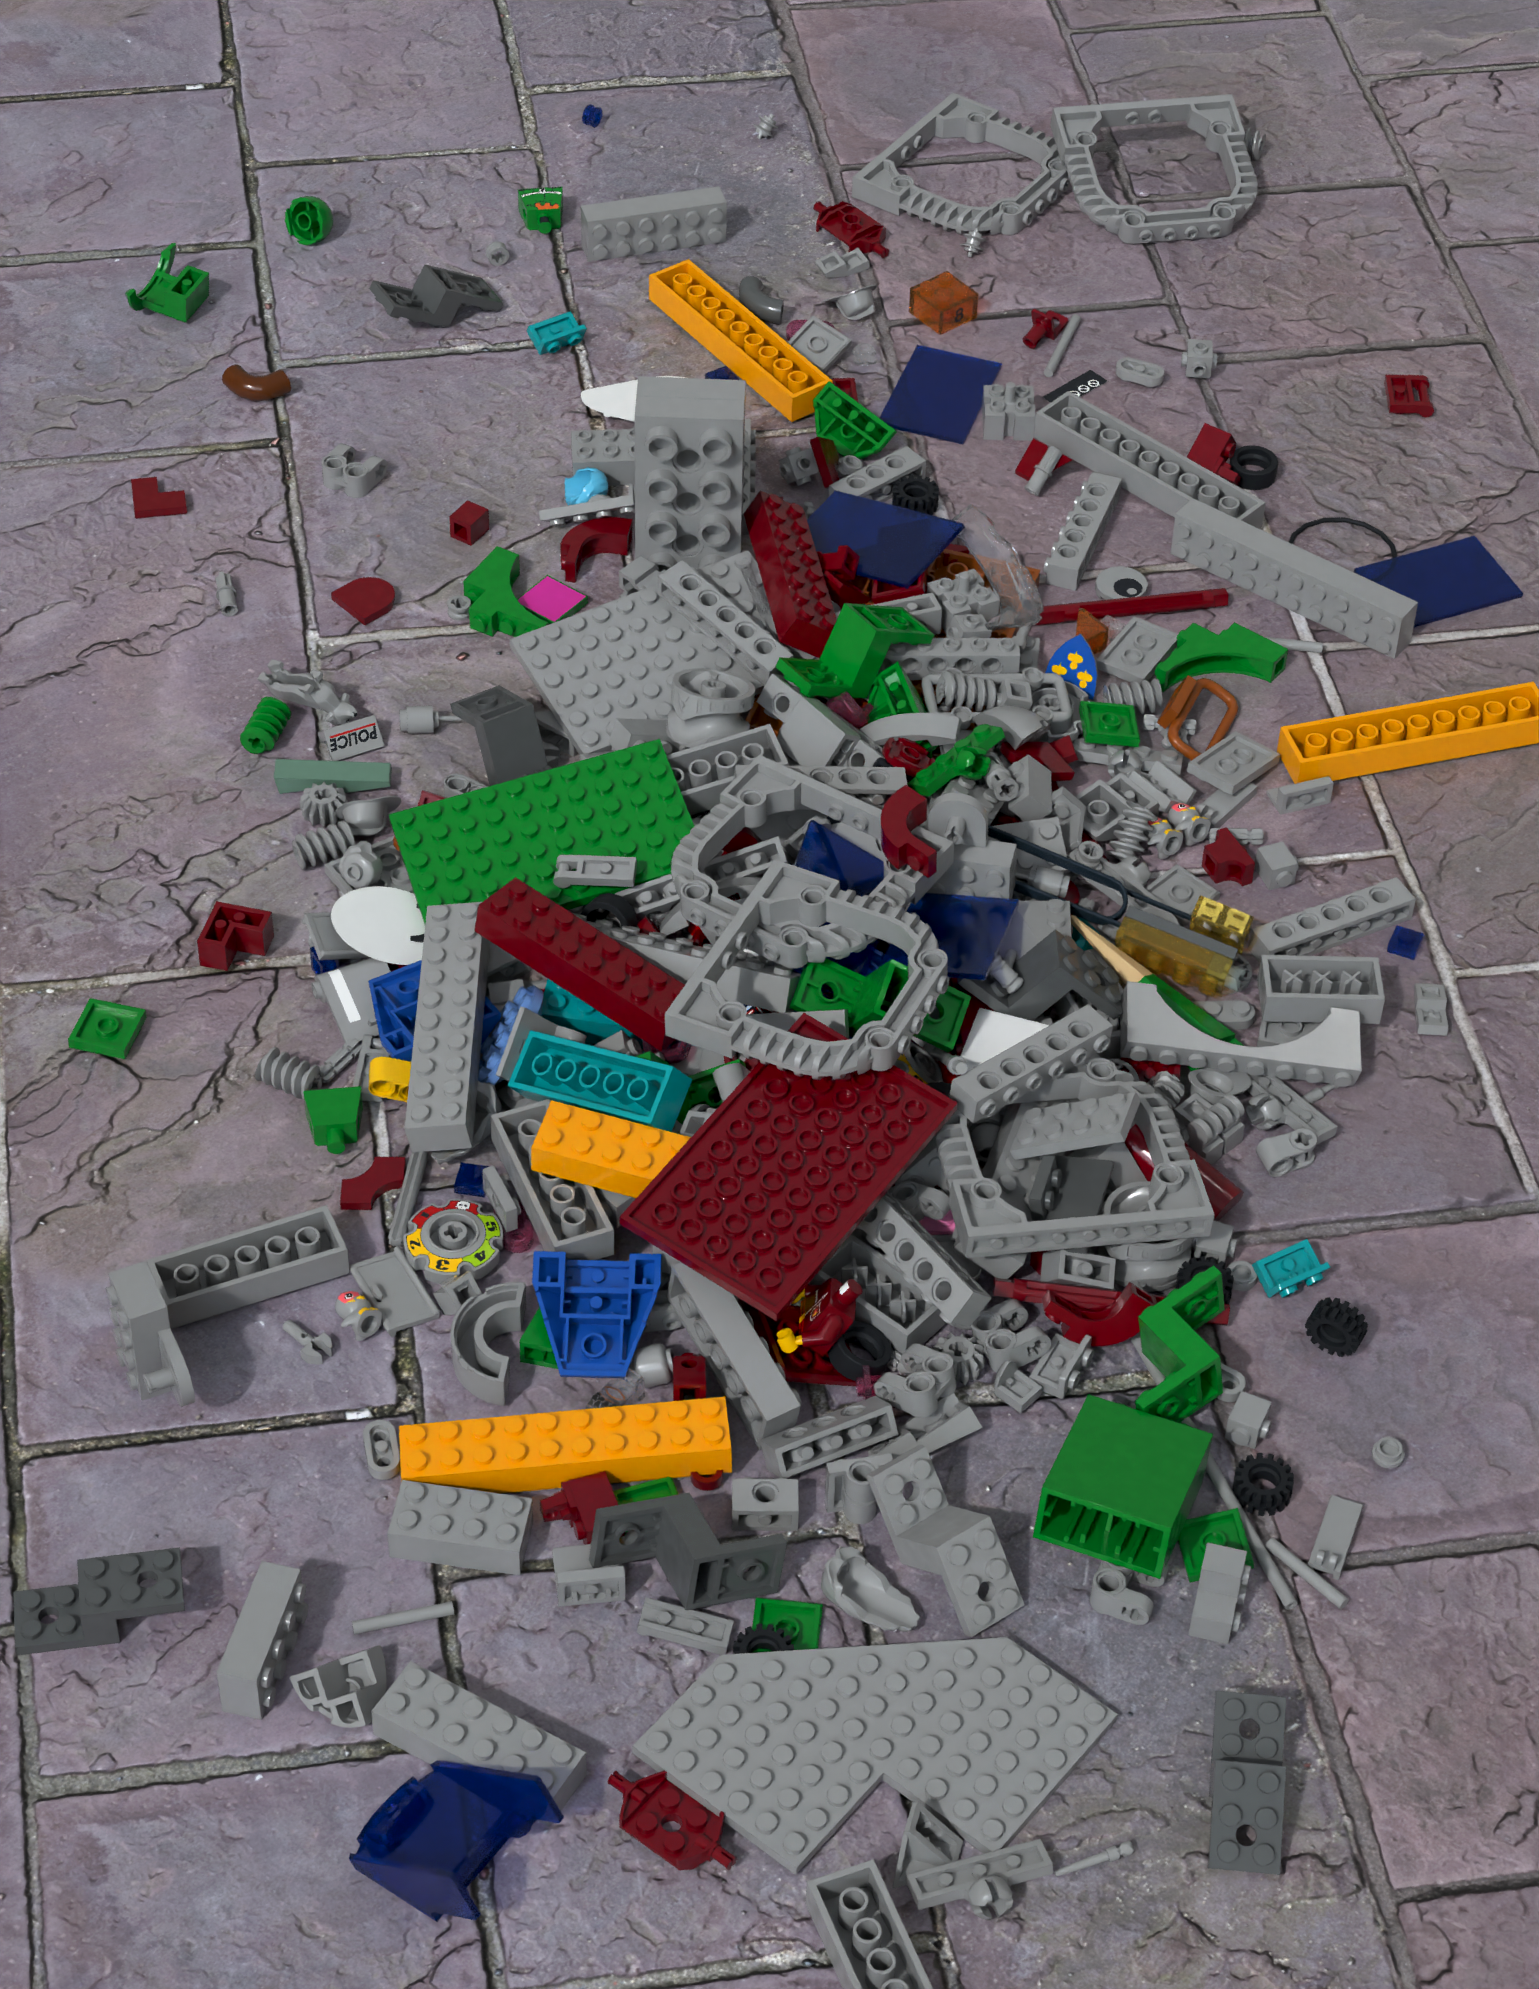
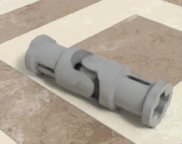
[982,748,1019,802]

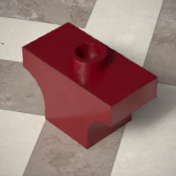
[1202,827,1255,886]

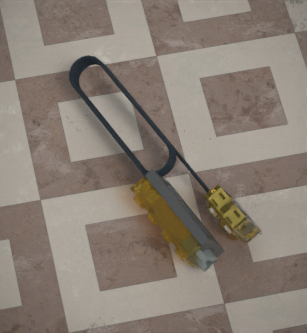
[988,825,1254,997]

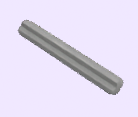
[388,1151,428,1247]

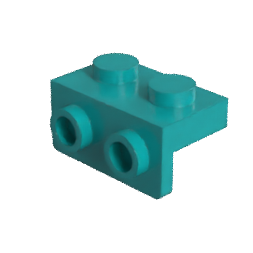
[526,311,587,355]
[1252,1239,1331,1298]

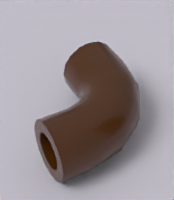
[222,364,291,401]

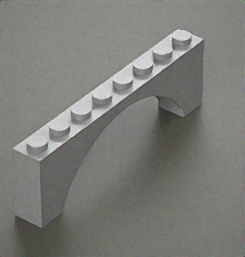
[1121,981,1362,1087]

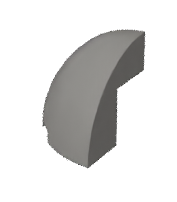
[973,706,1050,750]
[290,1644,387,1728]

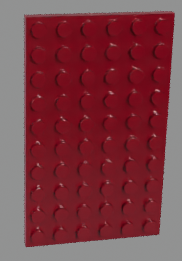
[619,1013,958,1321]

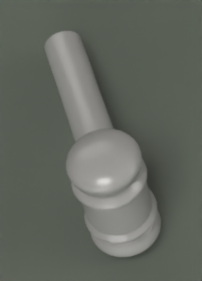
[985,949,1024,994]

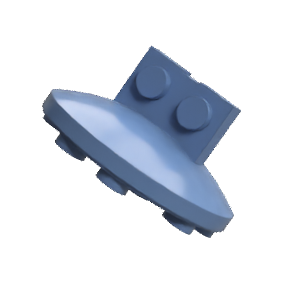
[478,985,543,1086]

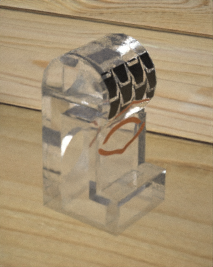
[586,1368,645,1409]

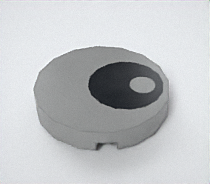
[1095,566,1148,600]

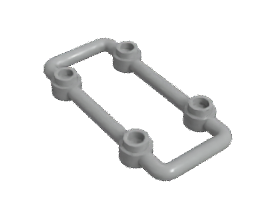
[922,667,1072,730]

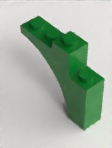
[463,546,549,637]
[1154,622,1288,692]

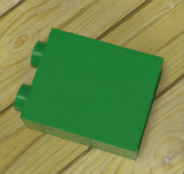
[1033,1394,1213,1579]

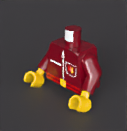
[776,1278,863,1356]

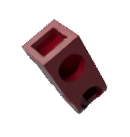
[816,545,860,580]

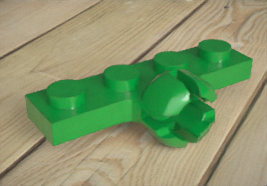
[907,724,1005,796]

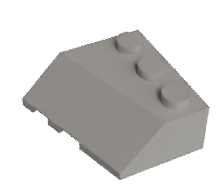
[982,899,1072,963]

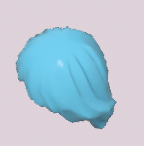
[564,467,608,505]

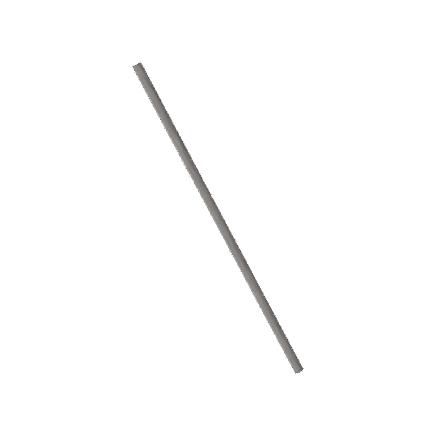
[1087,1247,1297,1610]

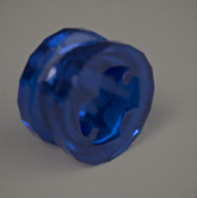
[582,104,602,127]

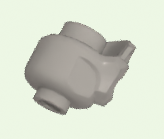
[338,841,383,888]

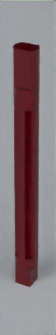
[1033,588,1229,625]
[992,1278,1230,1326]

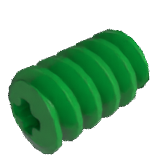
[240,697,292,754]

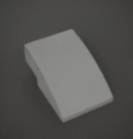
[1075,773,1159,841]

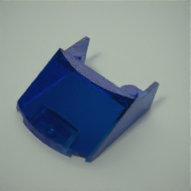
[349,1760,564,1922]

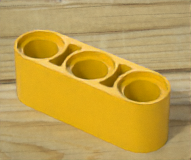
[368,1057,411,1102]

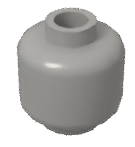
[629,1343,674,1388]

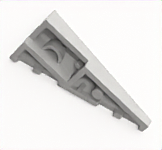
[867,1392,983,1459]

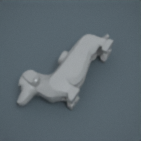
[257,659,357,726]

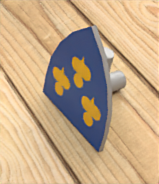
[1045,634,1098,700]

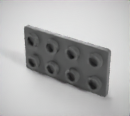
[1029,1155,1114,1254]

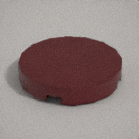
[882,737,935,777]

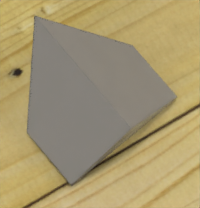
[892,1801,963,1889]

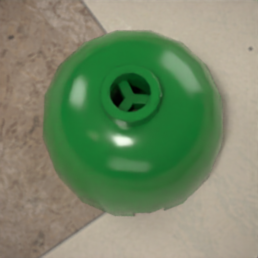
[285,196,333,245]

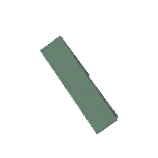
[274,759,392,794]

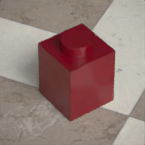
[449,500,489,546]

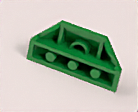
[813,381,897,459]
[865,662,927,748]

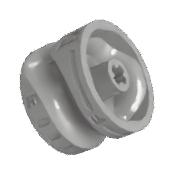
[666,668,755,748]
[1097,1181,1194,1292]

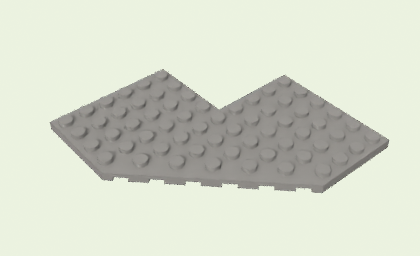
[632,1637,1118,1875]

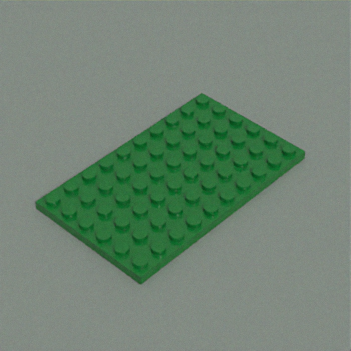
[388,739,694,925]

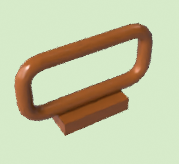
[1157,675,1238,761]

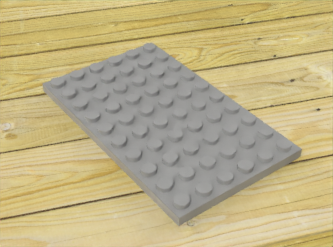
[510,550,820,755]

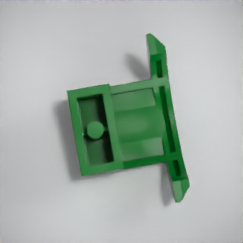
[125,243,209,323]

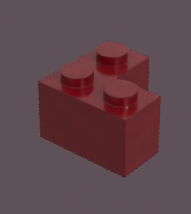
[197,901,274,971]

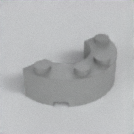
[450,1282,526,1406]

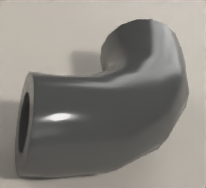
[739,276,784,324]

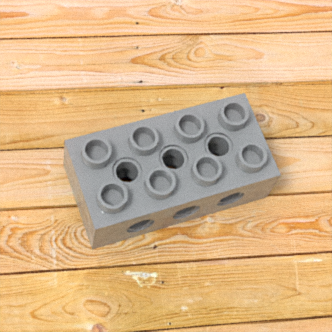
[635,376,746,572]

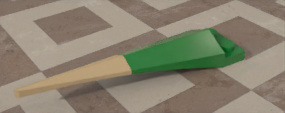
[1071,915,1244,1071]

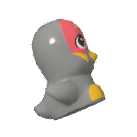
[1168,803,1211,846]
[1143,817,1183,860]
[335,1291,382,1341]

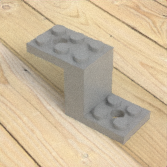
[866,1445,1025,1637]

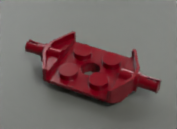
[813,201,889,258]
[607,1770,737,1870]

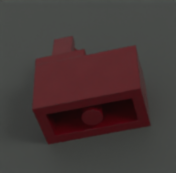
[1186,423,1241,486]
[540,1471,625,1545]

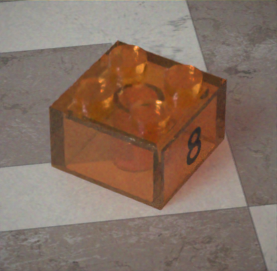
[909,271,979,335]

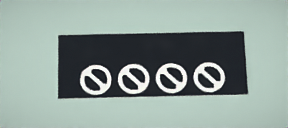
[1042,370,1108,403]

